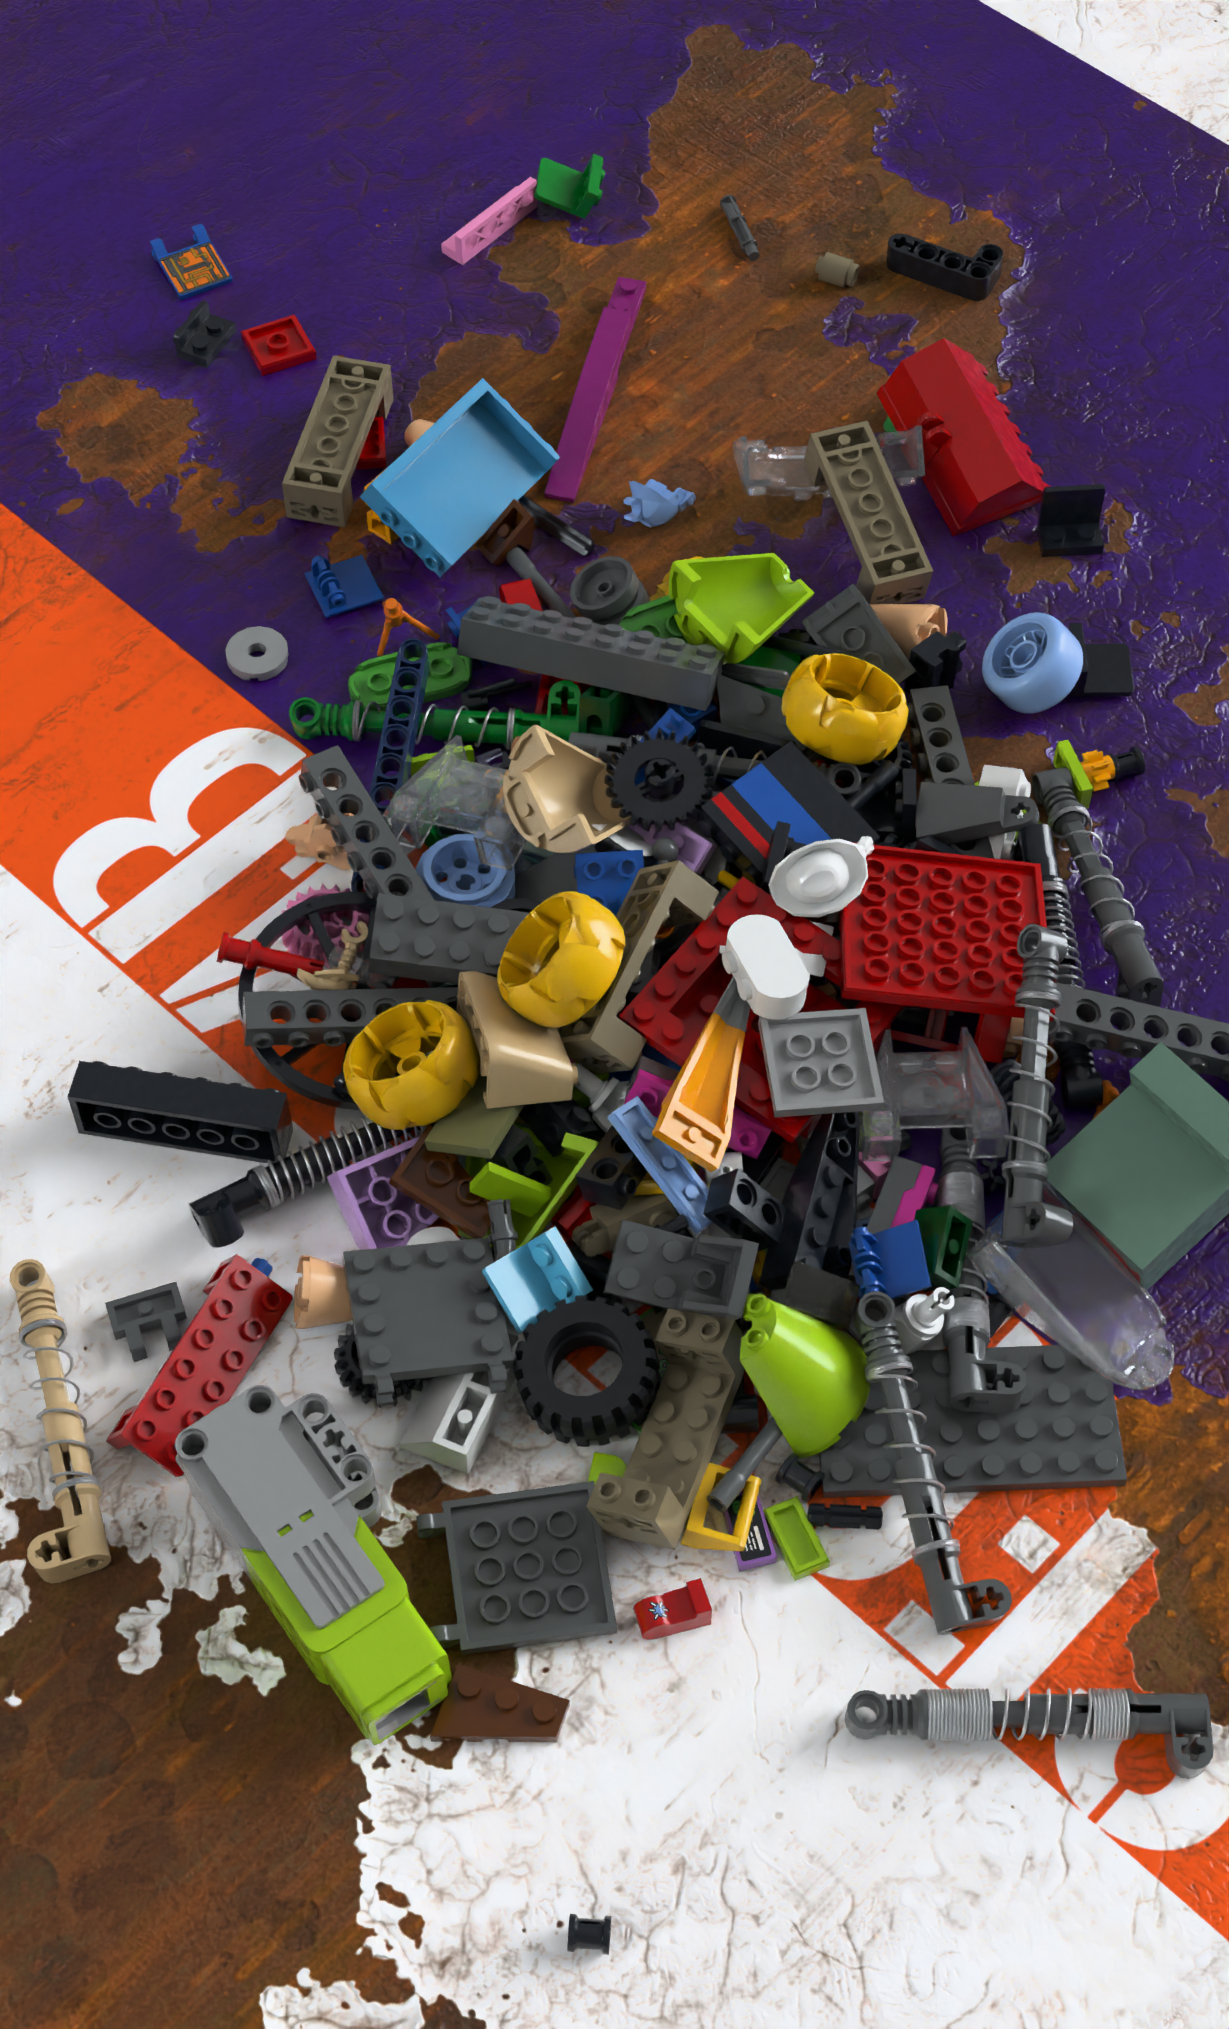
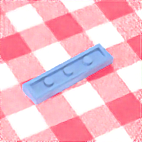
[607,1096,713,1235]

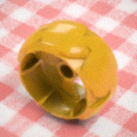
[781,653,909,765]
[497,891,625,1028]
[343,1000,481,1130]

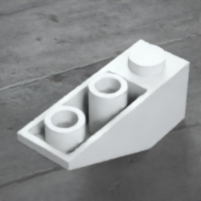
[979,765,1031,861]

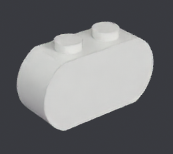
[722,915,810,1020]

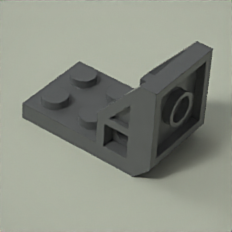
[802,584,917,684]
[603,1220,759,1320]

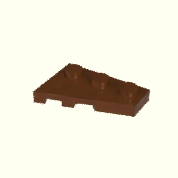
[389,1124,491,1239]
[430,1664,570,1742]

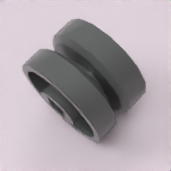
[570,556,650,625]

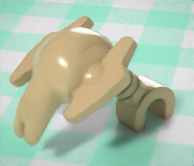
[297,921,368,990]

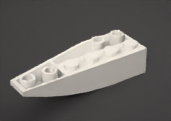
[399,1309,526,1474]

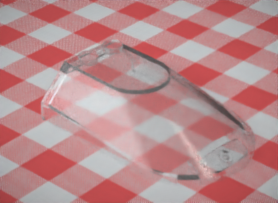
[966,1181,1174,1390]

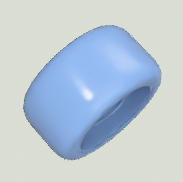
[982,612,1083,714]

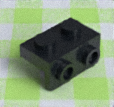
[519,1098,599,1157]

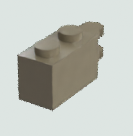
[571,1194,676,1258]

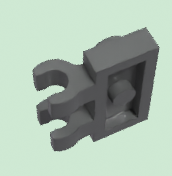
[105,1282,187,1362]

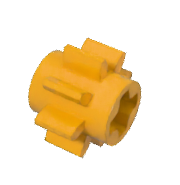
[1080,750,1116,792]

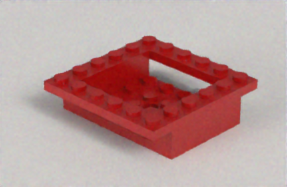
[618,877,906,1144]

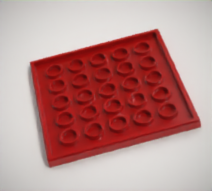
[839,842,1055,1022]

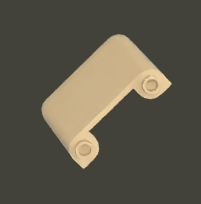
[457,971,578,1109]

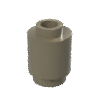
[815,252,860,288]

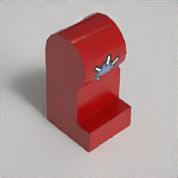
[633,1578,712,1640]

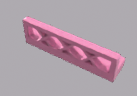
[441,177,538,265]

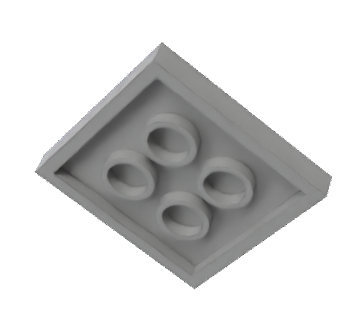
[758,1008,884,1118]

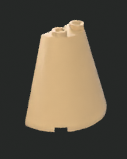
[503,725,631,853]

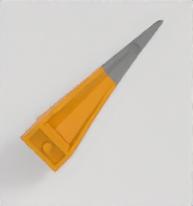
[652,977,750,1172]

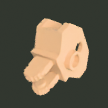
[285,813,360,870]

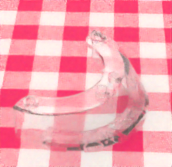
[732,426,925,501]

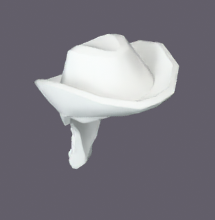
[769,836,875,918]

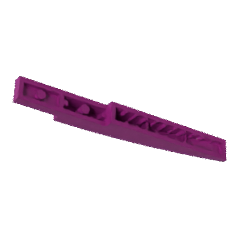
[544,277,646,503]

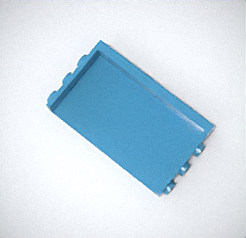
[360,378,560,577]

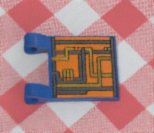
[150,224,233,300]

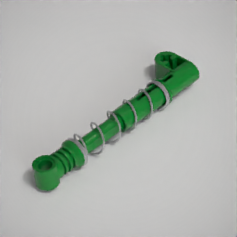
[289,680,581,749]

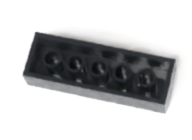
[67,1061,293,1164]

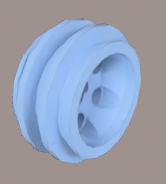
[415,834,515,908]

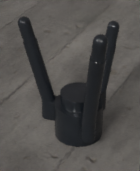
[461,678,532,711]

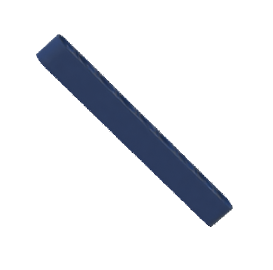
[351,638,430,892]

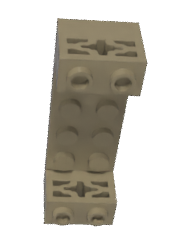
[282,356,394,527]
[803,420,933,604]
[558,860,719,1074]
[586,1308,745,1550]

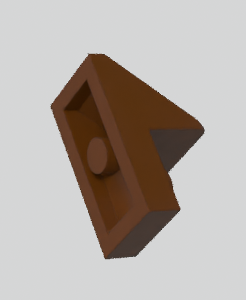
[475,499,535,567]

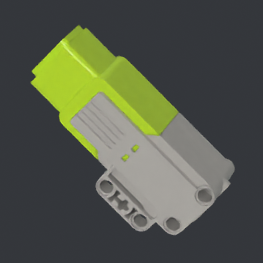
[175,1385,452,1745]

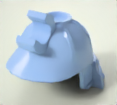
[623,479,696,528]

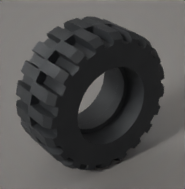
[513,1295,661,1447]

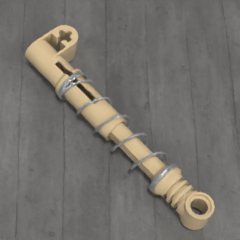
[9,1259,111,1583]

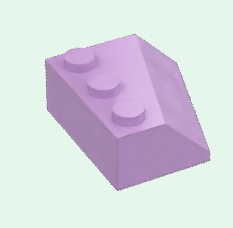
[327,1136,439,1250]

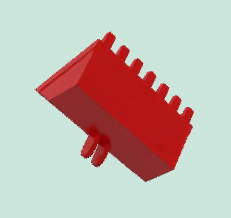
[876,338,1051,537]

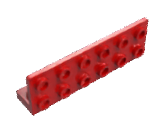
[106,1254,293,1477]

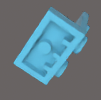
[482,1226,593,1334]

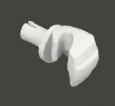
[574,1062,629,1133]
[878,1287,955,1355]

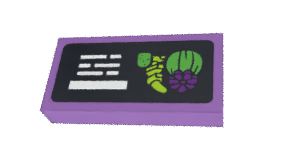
[722,1491,777,1572]

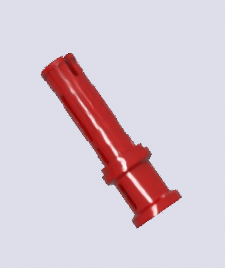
[216,932,325,976]

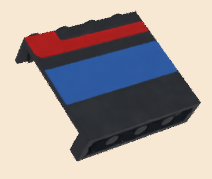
[696,741,880,888]

